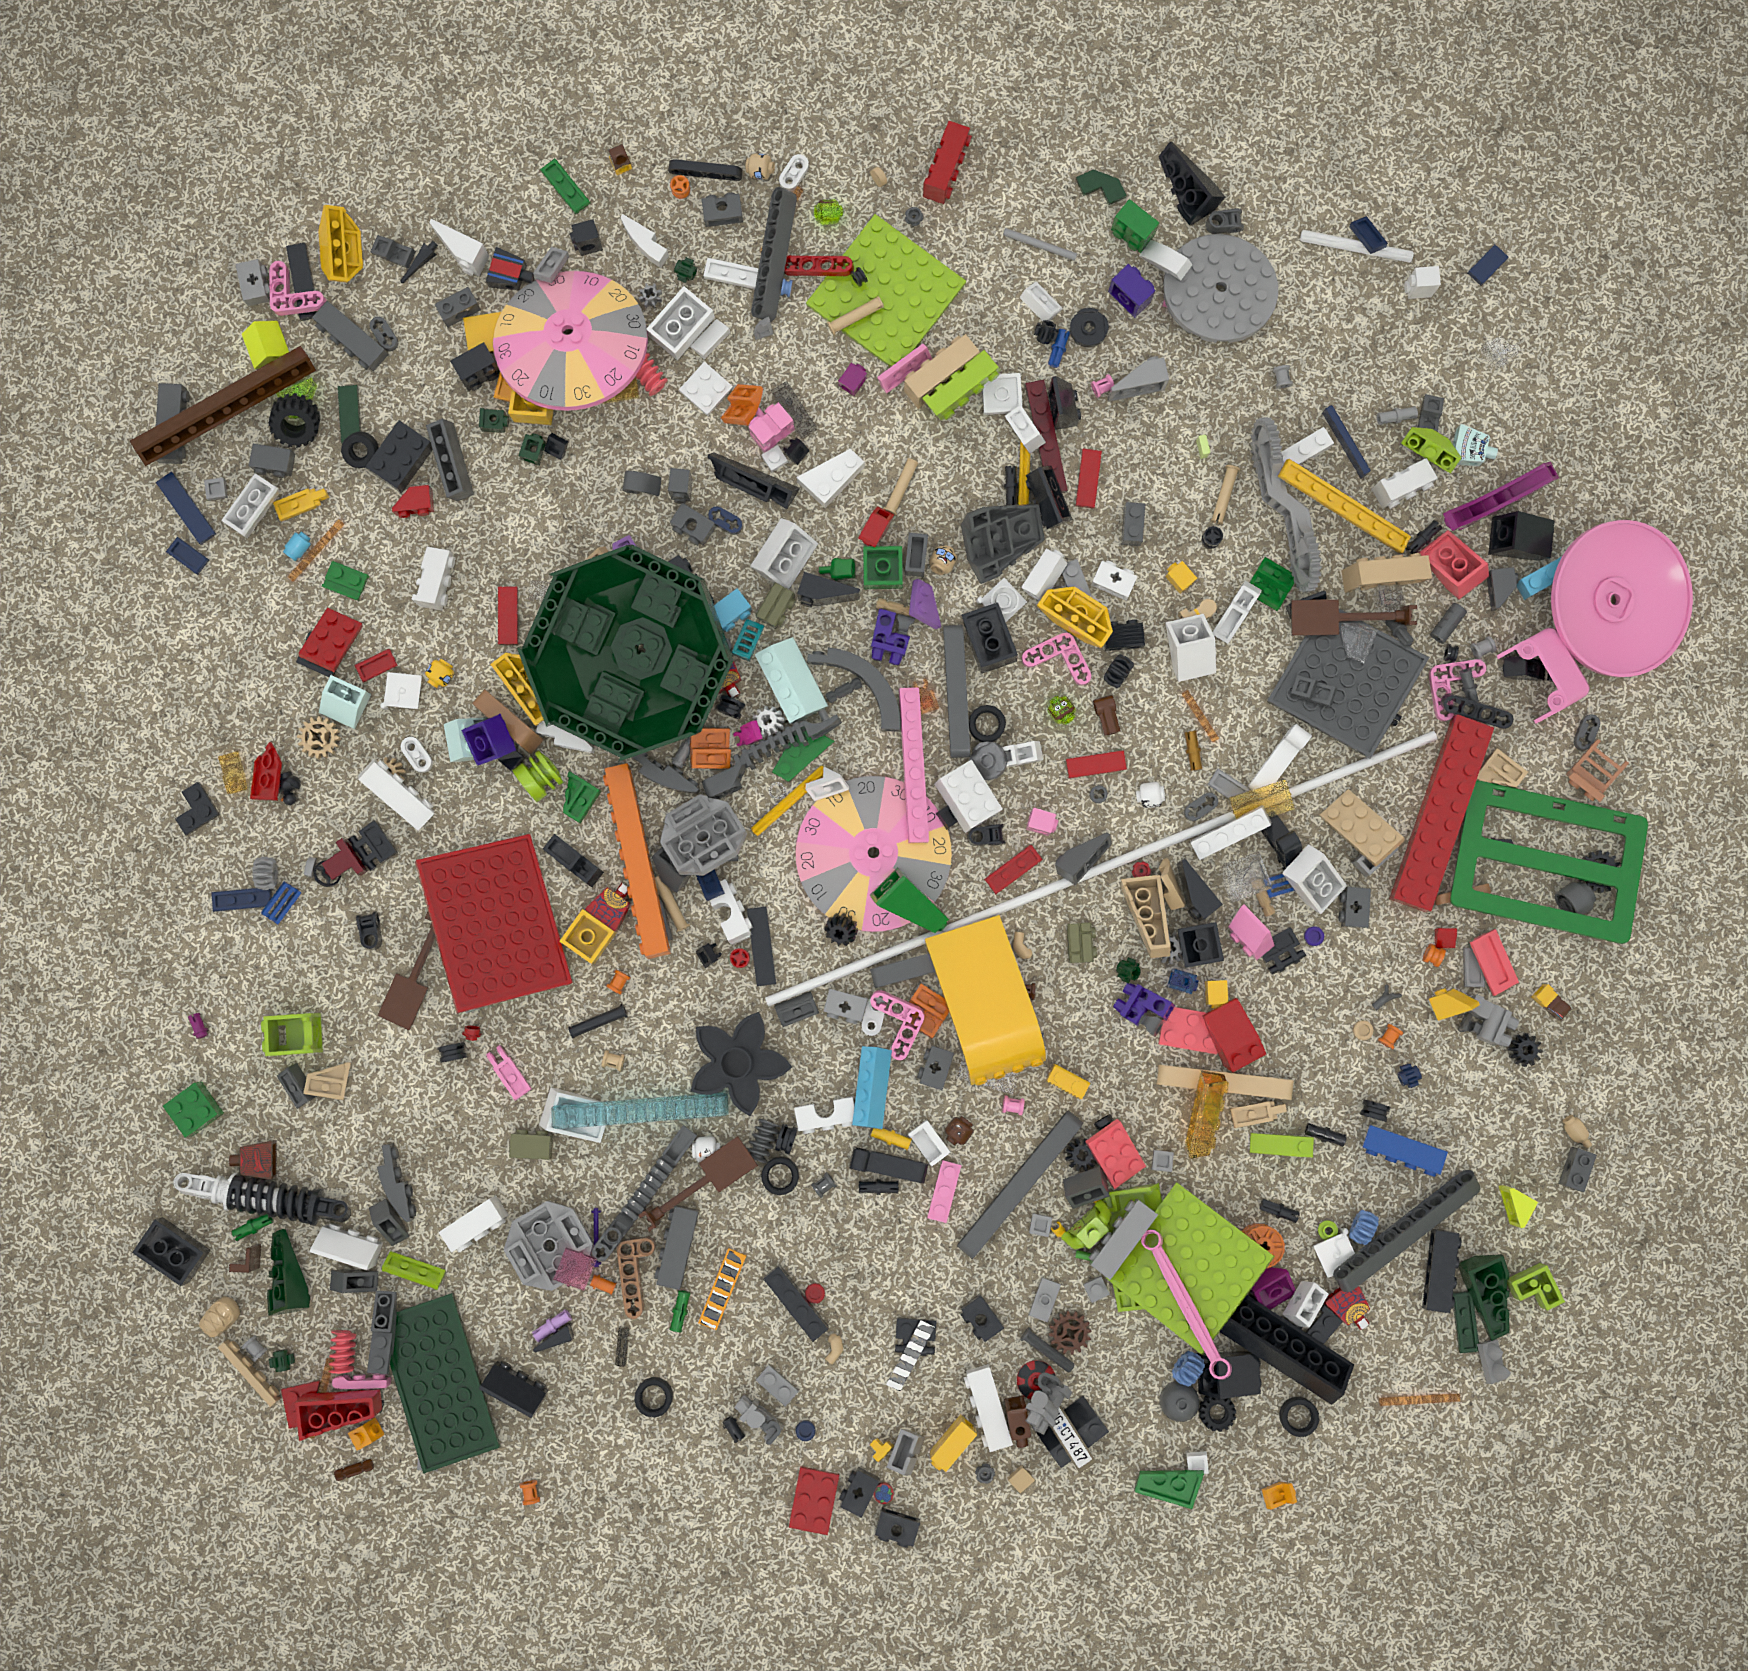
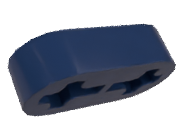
[708,506,743,535]

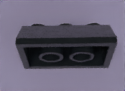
[1026,465,1073,529]
[479,1361,549,1418]
[1035,1395,1109,1468]

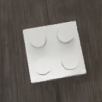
[679,362,733,416]
[982,373,1022,415]

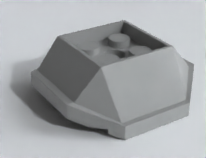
[660,794,747,876]
[504,1200,594,1291]

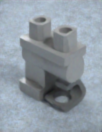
[1458,994,1520,1047]
[1026,1373,1072,1435]
[734,1394,784,1445]

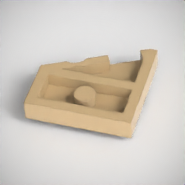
[1477,748,1528,788]
[303,1062,351,1100]

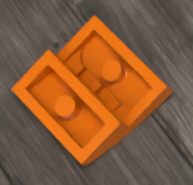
[721,384,763,426]
[690,727,731,769]
[906,984,949,1039]

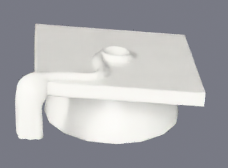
[976,578,1027,622]
[380,672,422,710]
[1313,1228,1355,1278]

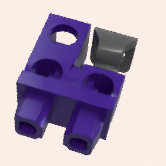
[871,609,915,666]
[1113,983,1175,1037]

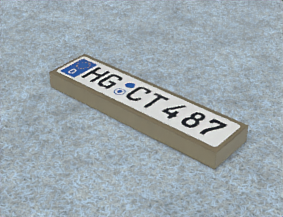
[1050,1405,1096,1473]

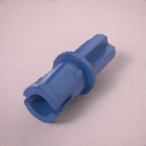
[1048,329,1070,368]

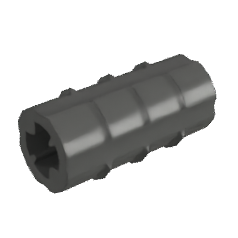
[1430,603,1467,644]

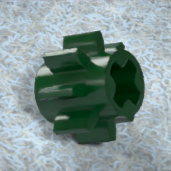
[674,257,698,283]
[1116,957,1141,983]
[268,1349,295,1372]

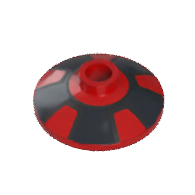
[1017,1360,1056,1400]

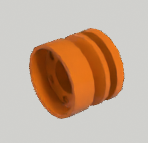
[1242,1223,1285,1268]

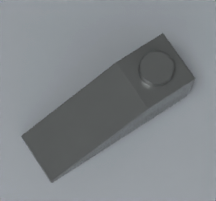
[1055,833,1112,886]

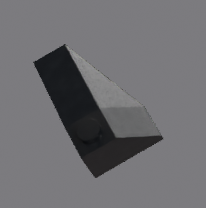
[1159,142,1225,225]

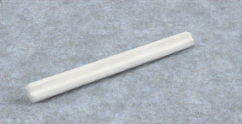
[1300,230,1414,262]

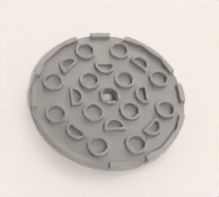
[1163,234,1278,343]

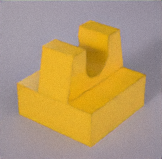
[870,1438,894,1462]

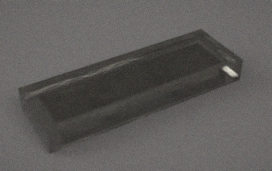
[771,381,818,440]

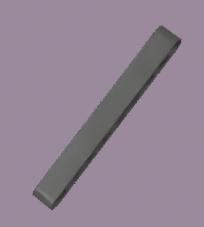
[957,1110,1084,1259]
[1333,1170,1481,1292]

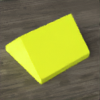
[242,321,289,370]
[1499,1185,1538,1228]

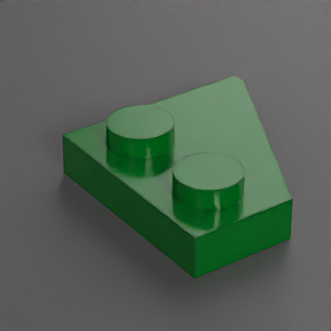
[563,771,601,824]

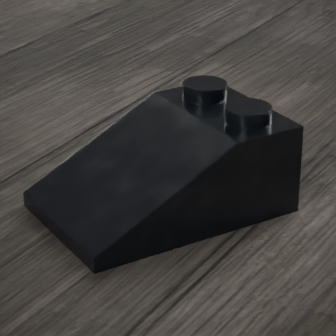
[1048,376,1081,430]
[797,572,861,608]
[961,602,1018,674]
[1177,858,1223,921]

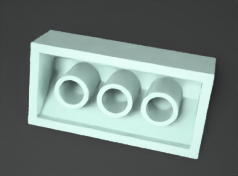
[755,637,828,724]

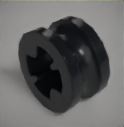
[850,267,868,287]
[1444,644,1459,663]

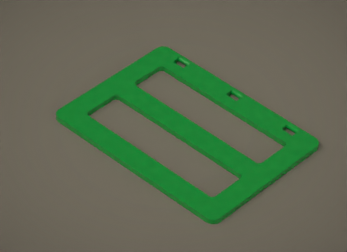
[1450,780,1648,944]

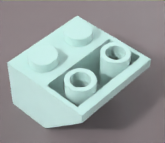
[319,675,371,729]
[444,718,488,762]

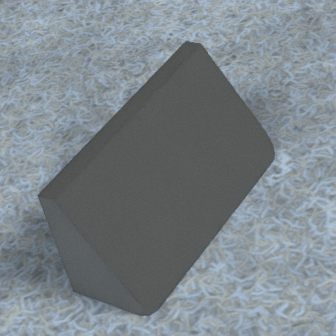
[775,991,819,1027]
[277,1063,317,1109]

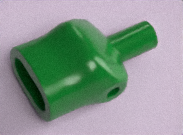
[819,558,856,581]

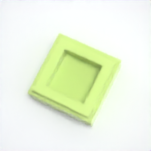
[1196,435,1210,459]

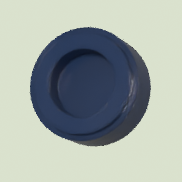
[796,1420,816,1441]

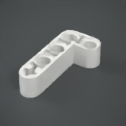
[1247,724,1312,798]

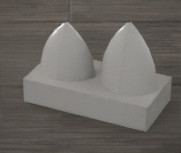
[1477,1339,1511,1384]

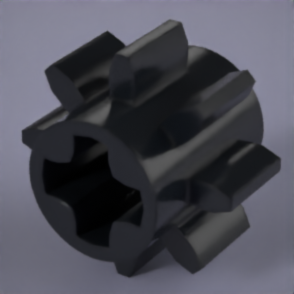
[1034,320,1058,344]

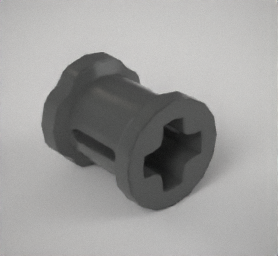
[811,1172,837,1198]

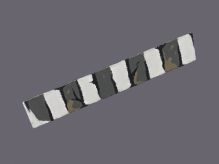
[886,1321,935,1391]

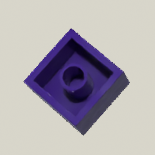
[1108,264,1156,318]
[461,714,516,766]

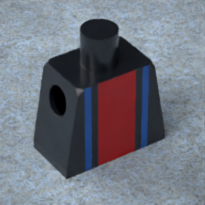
[486,247,534,291]

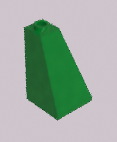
[870,867,949,933]

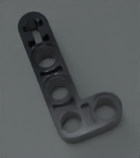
[849,1147,929,1184]

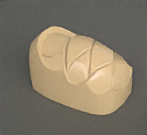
[199,1296,240,1337]

